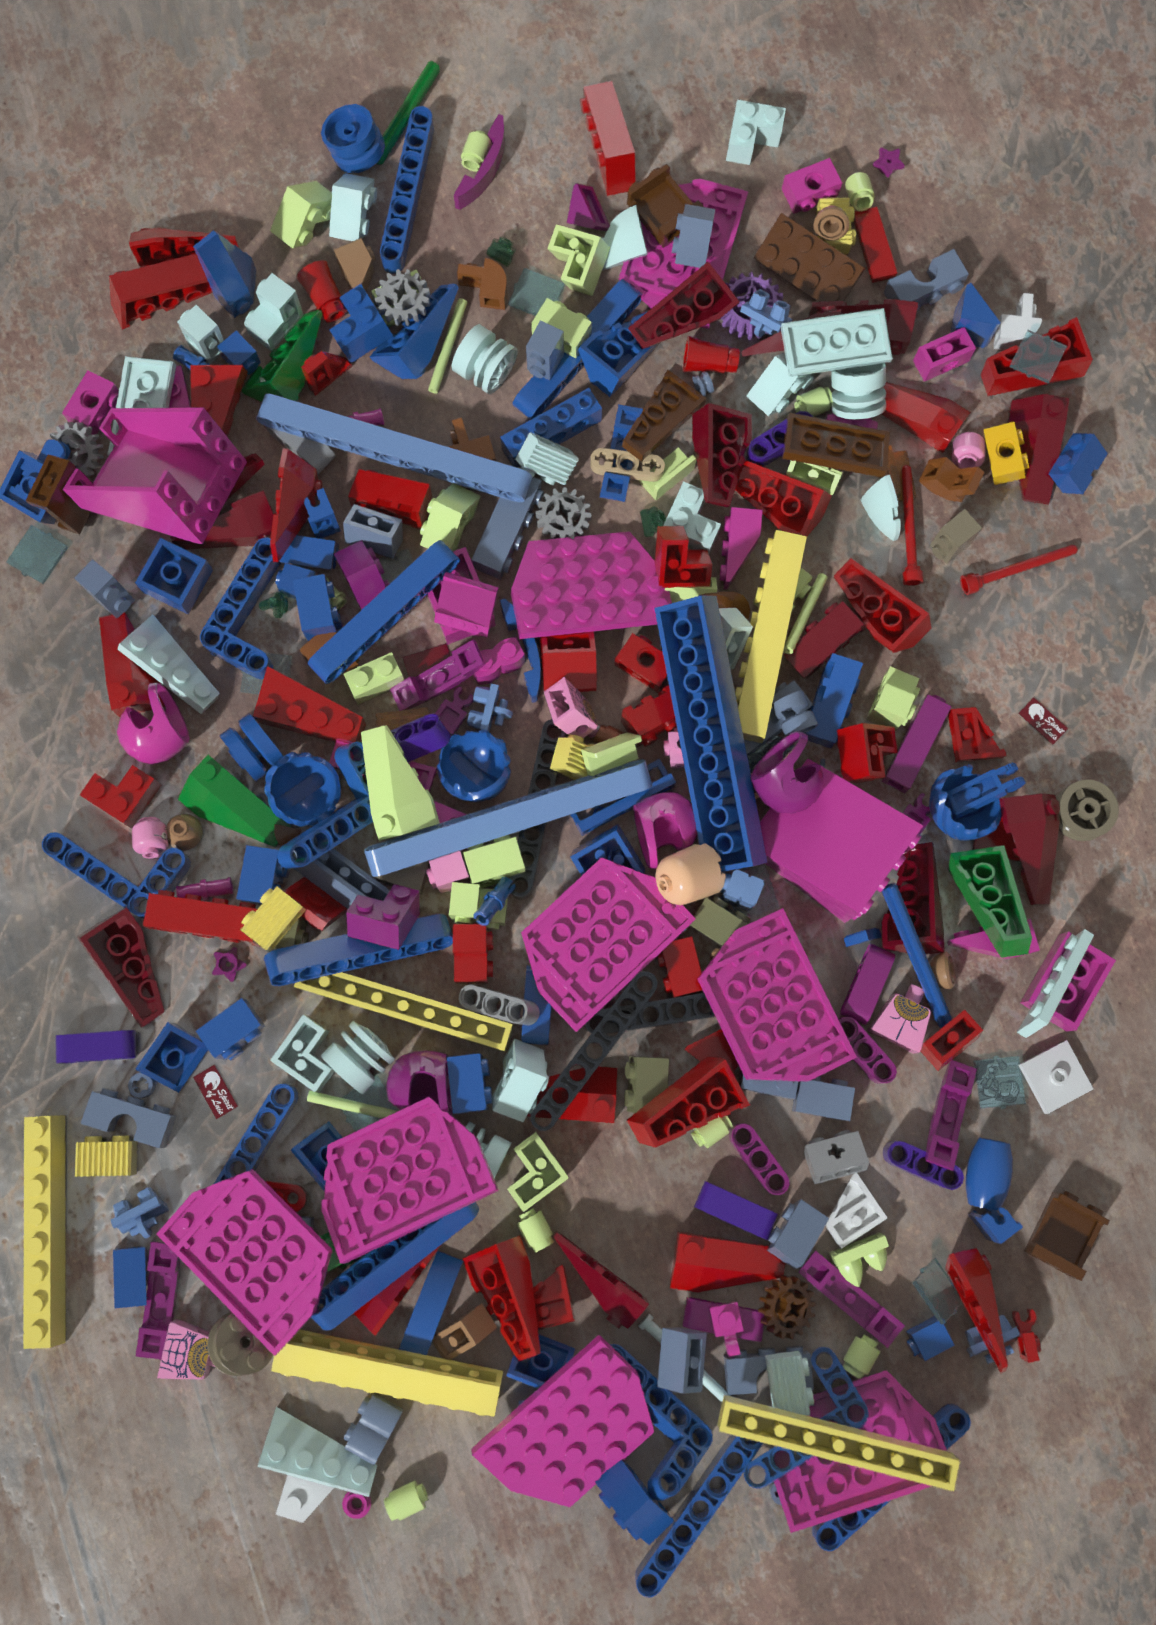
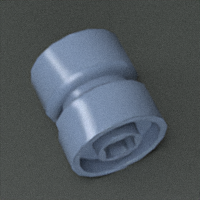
[772,691,819,737]

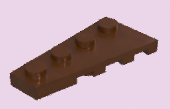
[622,369,707,462]

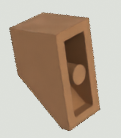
[334,238,376,291]
[432,1303,497,1360]

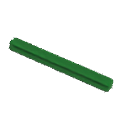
[376,61,440,165]

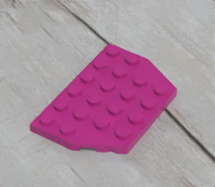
[619,179,748,329]
[511,532,672,639]
[521,858,695,1032]
[698,908,857,1082]
[321,1097,499,1264]
[156,1169,333,1356]
[471,1335,654,1507]
[774,1370,947,1533]

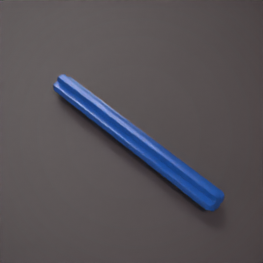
[882,883,952,1028]

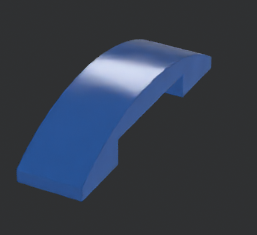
[600,404,643,502]
[500,598,541,703]
[399,1251,463,1355]

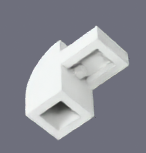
[994,293,1042,350]

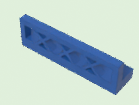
[570,759,676,836]

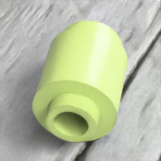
[461,131,492,172]
[845,172,875,211]
[794,387,833,417]
[691,1116,733,1148]
[517,1208,554,1253]
[843,1334,881,1379]
[384,1480,429,1521]

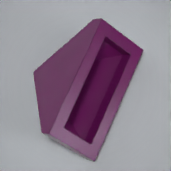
[567,183,610,232]

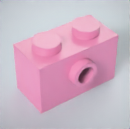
[426,851,471,894]

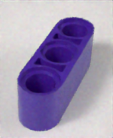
[747,411,813,467]
[391,714,451,762]
[55,1030,136,1064]
[882,1141,964,1190]
[694,1181,778,1240]

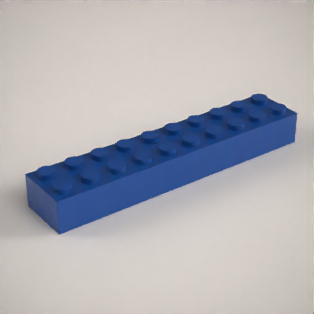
[654,595,768,872]

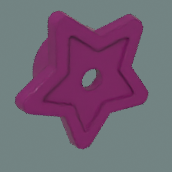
[873,147,905,177]
[212,947,247,982]

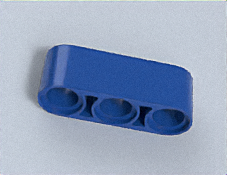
[521,965,551,1045]

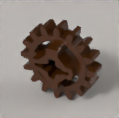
[758,1275,817,1340]

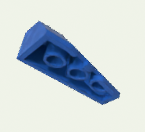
[193,230,256,318]
[370,284,459,379]
[578,311,658,397]

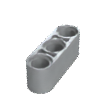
[264,426,336,475]
[459,985,539,1026]

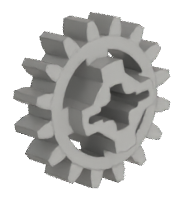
[375,269,431,325]
[50,422,104,476]
[536,487,592,539]

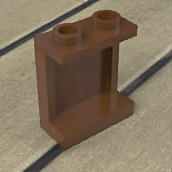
[627,164,704,248]
[26,454,93,535]
[1024,1190,1110,1281]

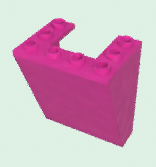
[63,408,247,544]
[760,759,923,923]

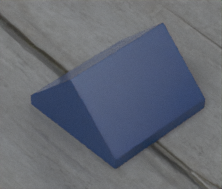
[950,283,1001,348]
[135,1022,208,1093]
[290,1121,343,1192]
[506,1334,575,1388]

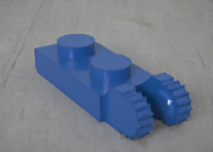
[947,762,1026,819]

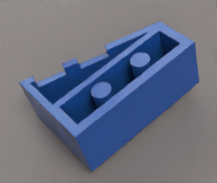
[805,653,863,748]

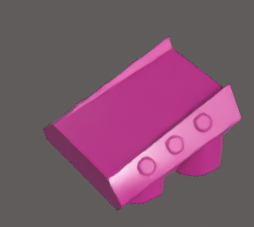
[434,572,499,637]

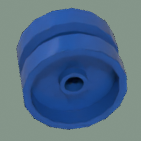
[321,104,385,173]
[219,713,283,782]

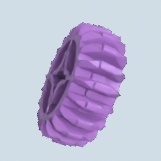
[720,271,783,341]

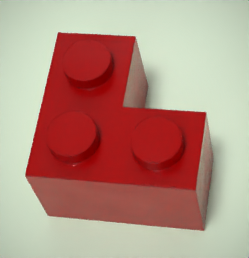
[655,526,712,588]
[837,723,898,783]
[79,765,162,829]
[453,924,494,984]

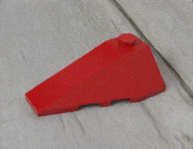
[462,1235,540,1361]

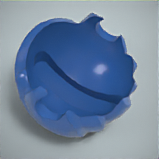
[437,729,511,802]
[264,752,341,827]
[929,764,1002,841]

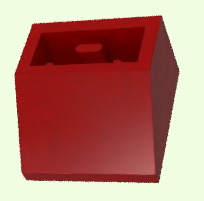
[540,631,597,692]

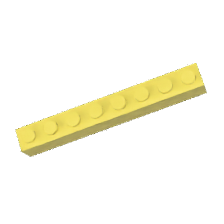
[735,530,807,743]
[294,972,513,1052]
[23,1115,66,1349]
[271,1330,503,1417]
[718,1395,960,1491]

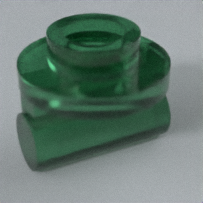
[486,236,516,267]
[640,506,666,537]
[259,592,288,618]

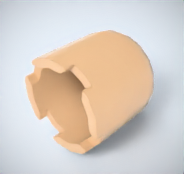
[655,844,725,905]

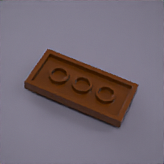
[754,213,865,302]
[782,413,890,478]

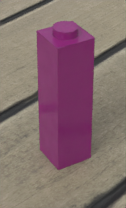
[881,695,952,794]

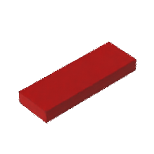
[853,207,898,283]

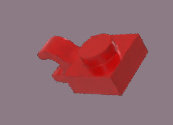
[1012,1308,1041,1363]

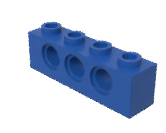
[500,388,602,468]

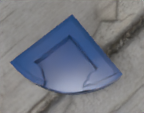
[844,928,882,947]

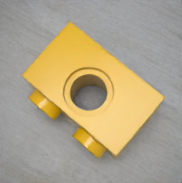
[983,422,1029,485]

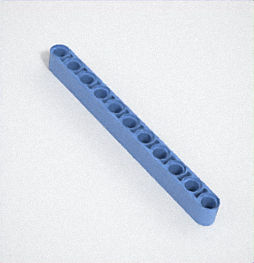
[256,394,532,503]
[364,759,653,877]

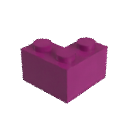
[334,540,390,610]
[347,884,420,950]

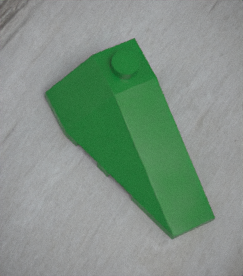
[241,310,323,402]
[178,755,293,848]

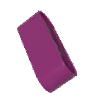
[840,943,896,1025]
[838,1017,897,1084]
[729,1124,789,1195]
[682,1297,765,1342]

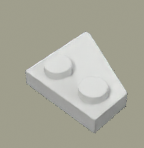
[825,1173,887,1249]
[276,1475,334,1523]

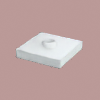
[1018,1040,1093,1114]

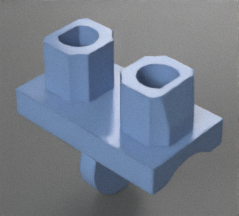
[740,289,793,337]
[467,684,513,732]
[110,1187,169,1239]
[965,1315,1020,1364]

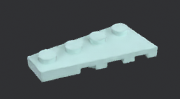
[118,614,220,714]
[1017,929,1094,1038]
[258,1407,377,1497]

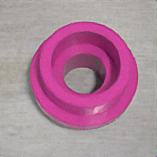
[342,1492,371,1519]

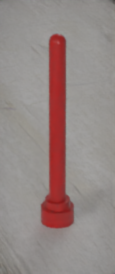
[901,465,924,586]
[960,544,1078,595]

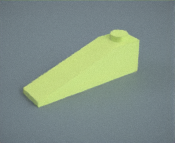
[361,725,440,841]

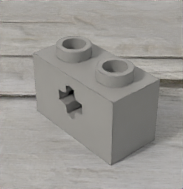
[804,1130,869,1185]

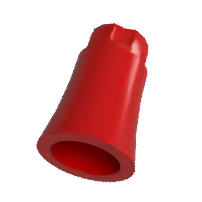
[296,260,347,323]
[683,336,740,373]

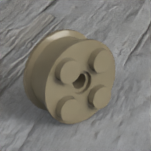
[1056,779,1119,841]
[207,1312,273,1376]

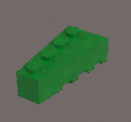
[948,846,1032,958]

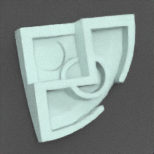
[602,205,648,271]
[861,475,901,541]

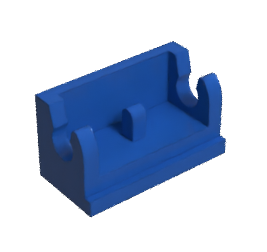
[304,488,341,539]
[280,535,339,570]
[968,1207,1023,1244]
[113,1246,147,1309]

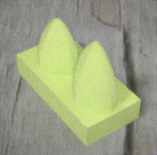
[828,1232,889,1287]

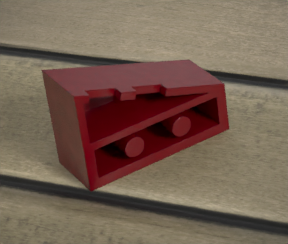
[783,601,867,679]

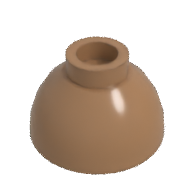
[814,205,849,241]
[166,814,203,851]
[929,951,955,989]

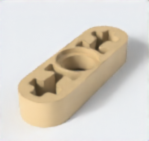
[590,448,665,482]

